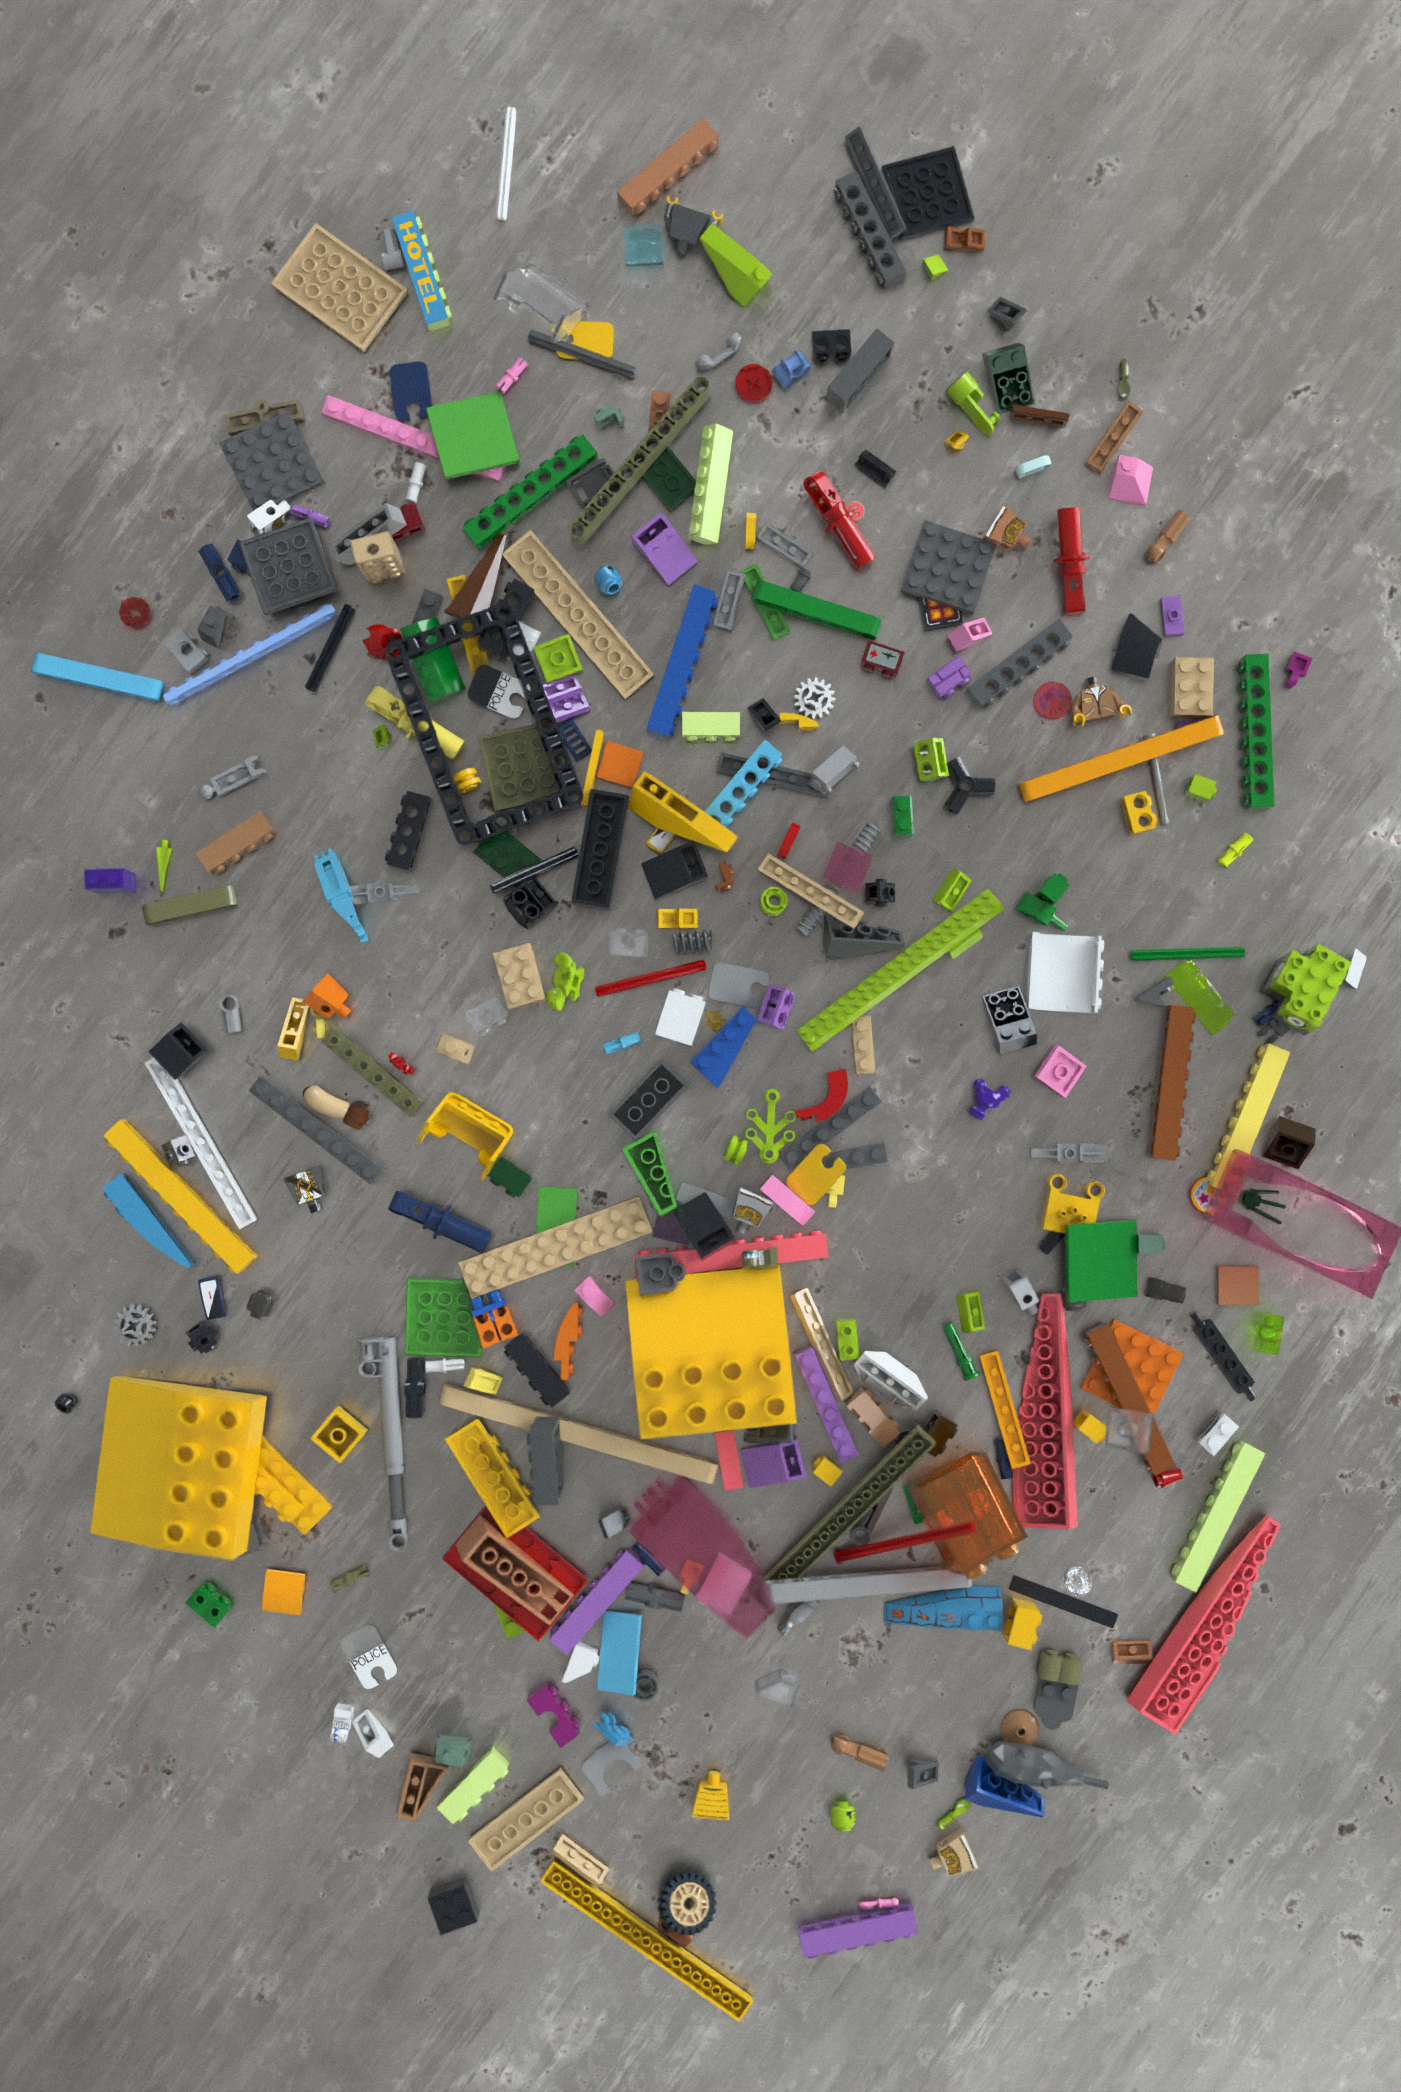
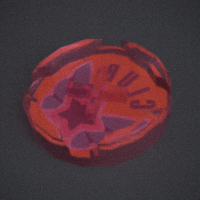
[1033,681,1072,720]

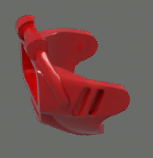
[362,624,402,661]

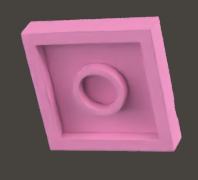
[1035,1044,1087,1098]

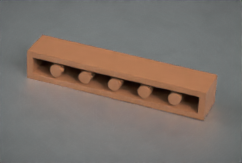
[617,118,718,216]

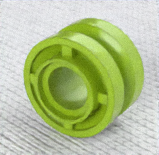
[760,887,788,917]
[724,1136,748,1166]

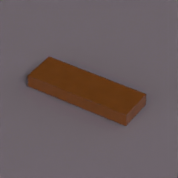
[1010,404,1070,427]

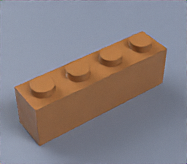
[195,811,276,874]

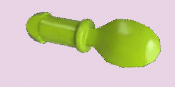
[937,1799,971,1829]

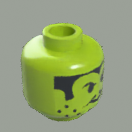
[830,1801,856,1831]

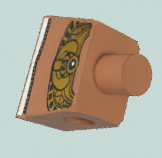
[983,505,1031,551]

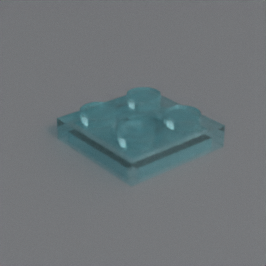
[624,224,663,267]

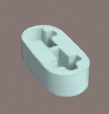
[1015,455,1052,478]

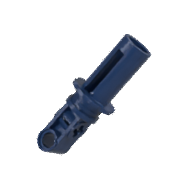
[388,1191,492,1253]

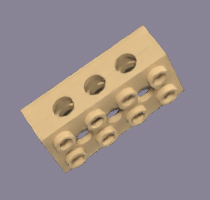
[351,531,405,584]

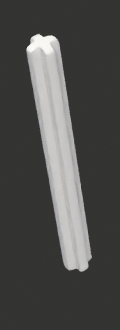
[496,107,516,221]

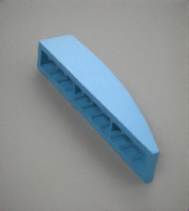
[102,1173,195,1268]

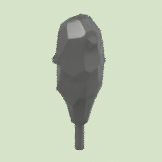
[986,1741,1109,1789]

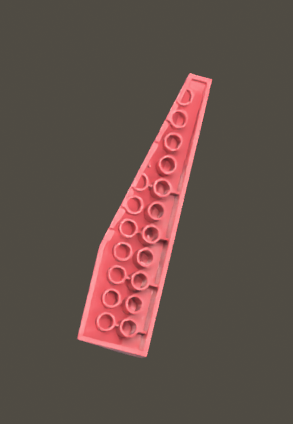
[1012,1294,1077,1529]

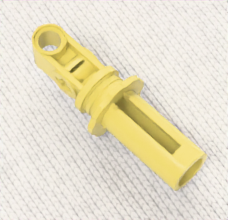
[365,686,464,760]

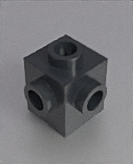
[865,879,896,907]
[185,1321,217,1354]

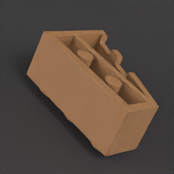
[844,1386,900,1448]
[396,1753,449,1821]

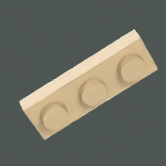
[852,1016,875,1075]
[551,1834,609,1887]

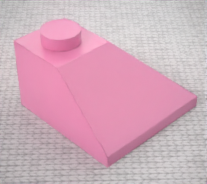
[1108,455,1153,505]

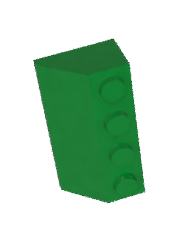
[400,617,466,703]

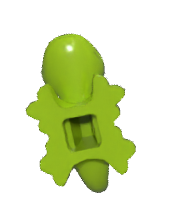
[546,952,585,1011]

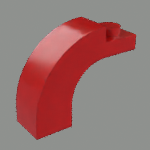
[795,1069,848,1122]

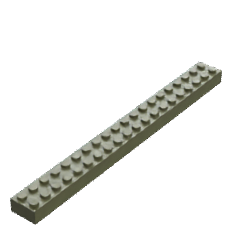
[749,1424,935,1611]

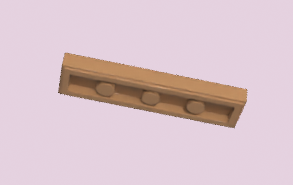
[1085,400,1144,475]

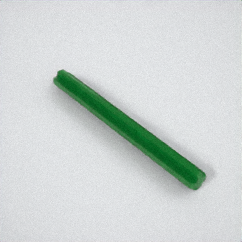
[1130,947,1245,961]

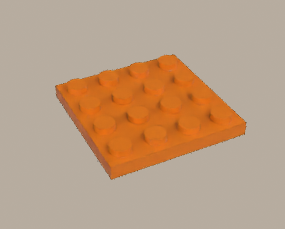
[1080,1319,1184,1416]

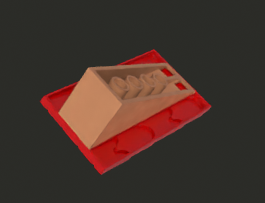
[442,1505,588,1642]

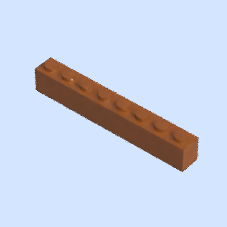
[1149,1005,1196,1161]
[1084,1322,1176,1475]

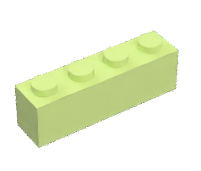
[437,1747,509,1824]

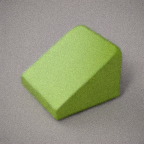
[922,254,948,280]

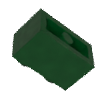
[487,1156,533,1198]

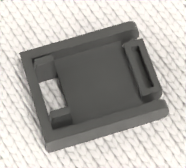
[565,458,620,510]

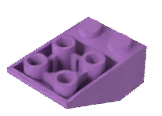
[631,512,698,586]
[740,1436,806,1488]

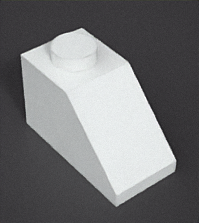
[562,1641,600,1683]
[352,1709,393,1758]

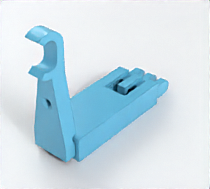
[314,848,369,943]

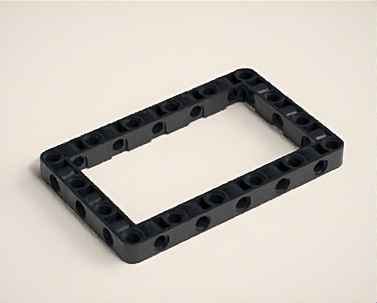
[385,603,584,847]

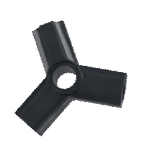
[943,757,995,815]

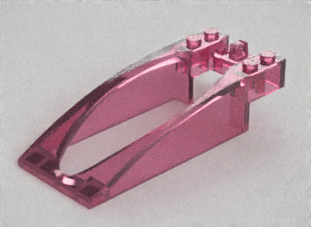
[1202,1149,1401,1299]

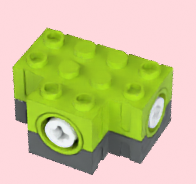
[1263,943,1352,1036]

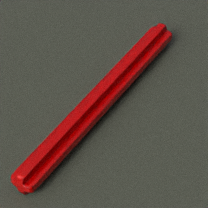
[595,960,707,997]

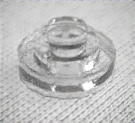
[1064,1567,1092,1596]

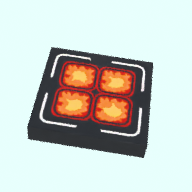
[919,597,963,630]

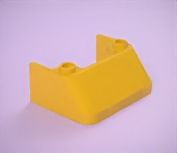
[416,1093,513,1181]

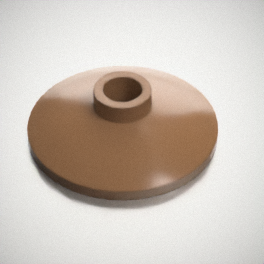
[1001,1710,1039,1745]

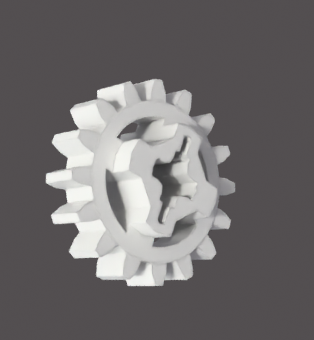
[794,677,836,720]

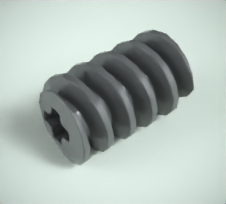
[673,930,712,955]

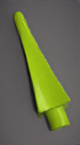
[156,840,172,892]

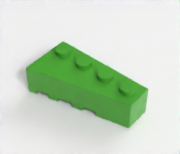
[622,1130,677,1218]

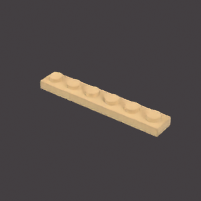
[758,854,864,929]
[790,1288,854,1402]

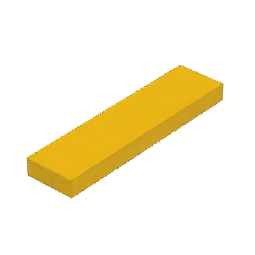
[581,729,604,808]

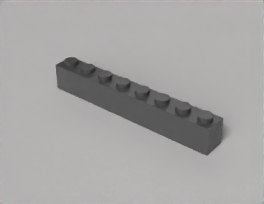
[248,1075,385,1185]

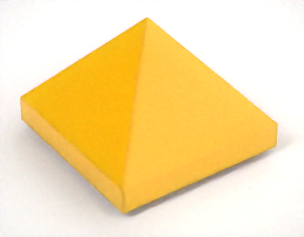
[944,430,969,449]

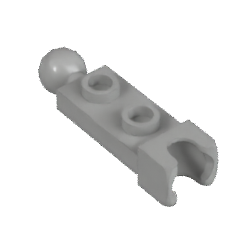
[199,755,267,800]

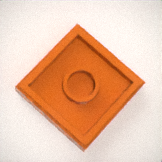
[596,741,644,789]

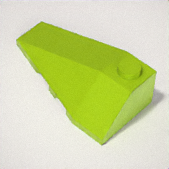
[699,223,772,307]

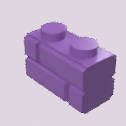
[926,656,972,699]

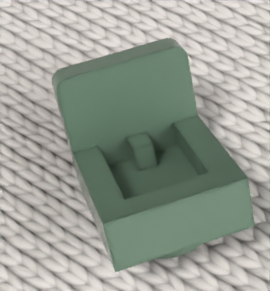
[594,404,625,428]

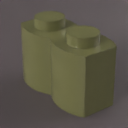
[1037,1650,1081,1685]

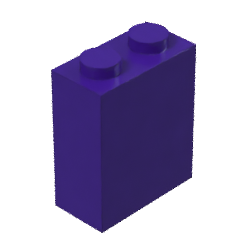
[84,868,136,894]

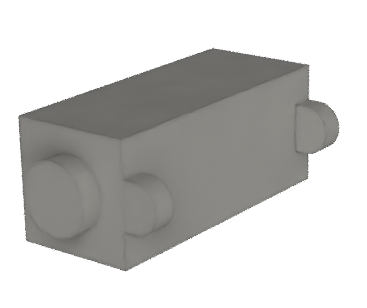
[810,746,860,794]

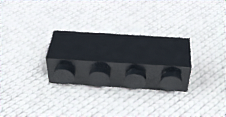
[504,1331,571,1408]

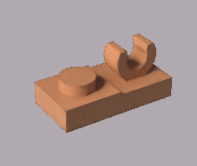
[649,390,671,432]

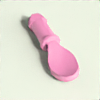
[858,1898,899,1910]

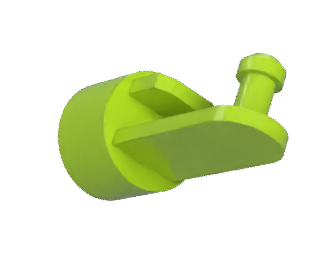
[946,371,1001,435]

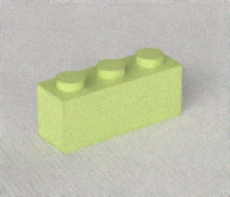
[682,712,740,742]

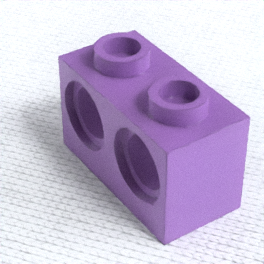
[757,984,796,1030]

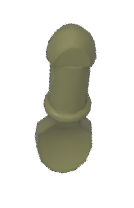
[1118,358,1131,399]

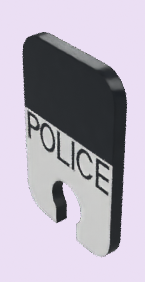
[467,664,531,719]

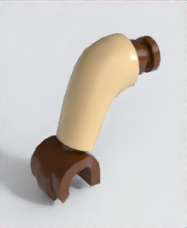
[302,1086,369,1130]

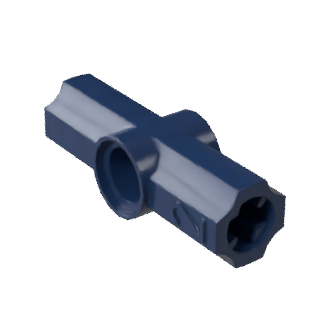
[198,543,241,602]

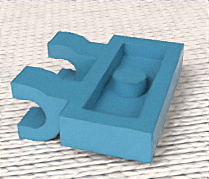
[592,1712,633,1746]

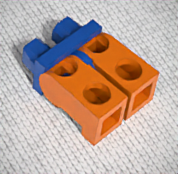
[469,1290,518,1349]

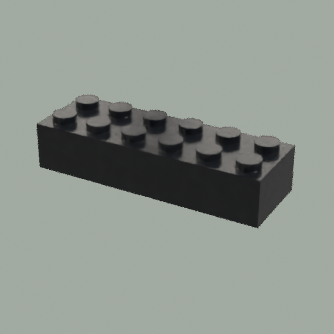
[571,789,630,911]

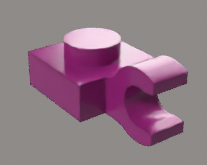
[1285,651,1312,688]

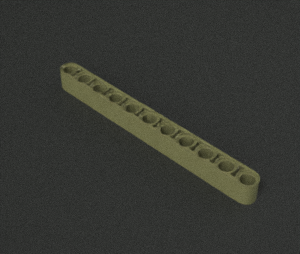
[568,377,711,545]

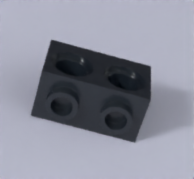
[811,329,851,362]

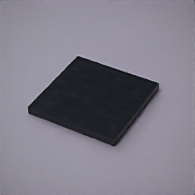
[881,146,975,240]

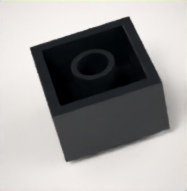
[427,1877,480,1936]

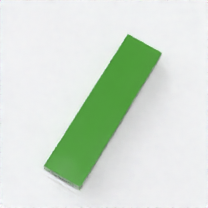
[740,563,790,641]

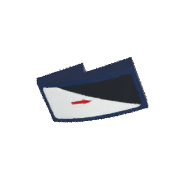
[198,1276,227,1320]

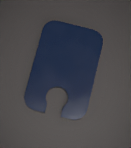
[390,361,432,421]

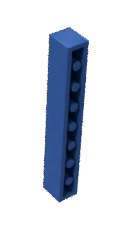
[646,584,718,739]

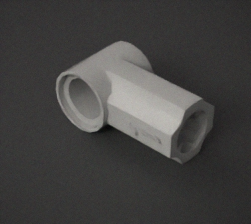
[380,228,404,270]
[219,995,242,1033]

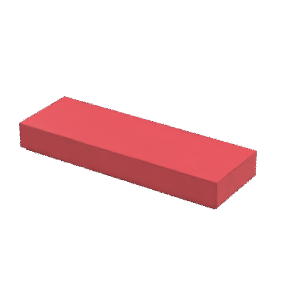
[715,1430,743,1490]

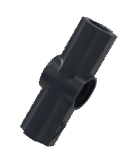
[404,1358,426,1418]

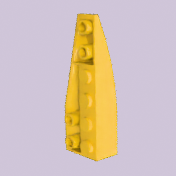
[628,771,738,853]

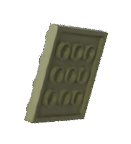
[478,721,570,812]

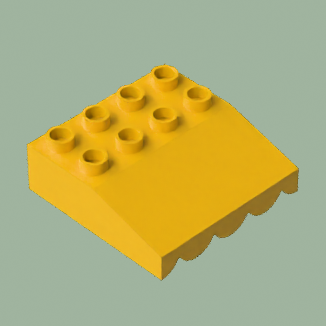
[625,1263,797,1439]
[90,1376,267,1560]

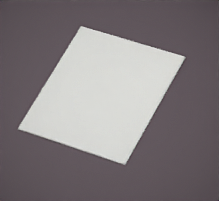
[1345,949,1367,989]

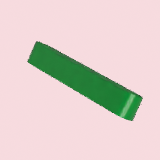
[751,580,882,640]

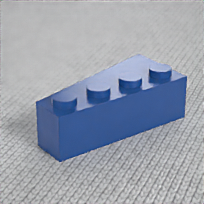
[690,1006,757,1089]

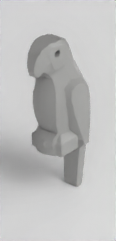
[777,1600,820,1636]

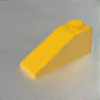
[277,997,310,1061]

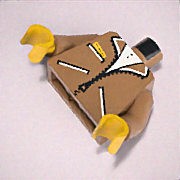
[1071,676,1132,727]

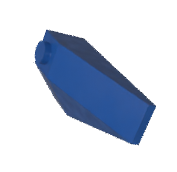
[965,1755,1045,1817]

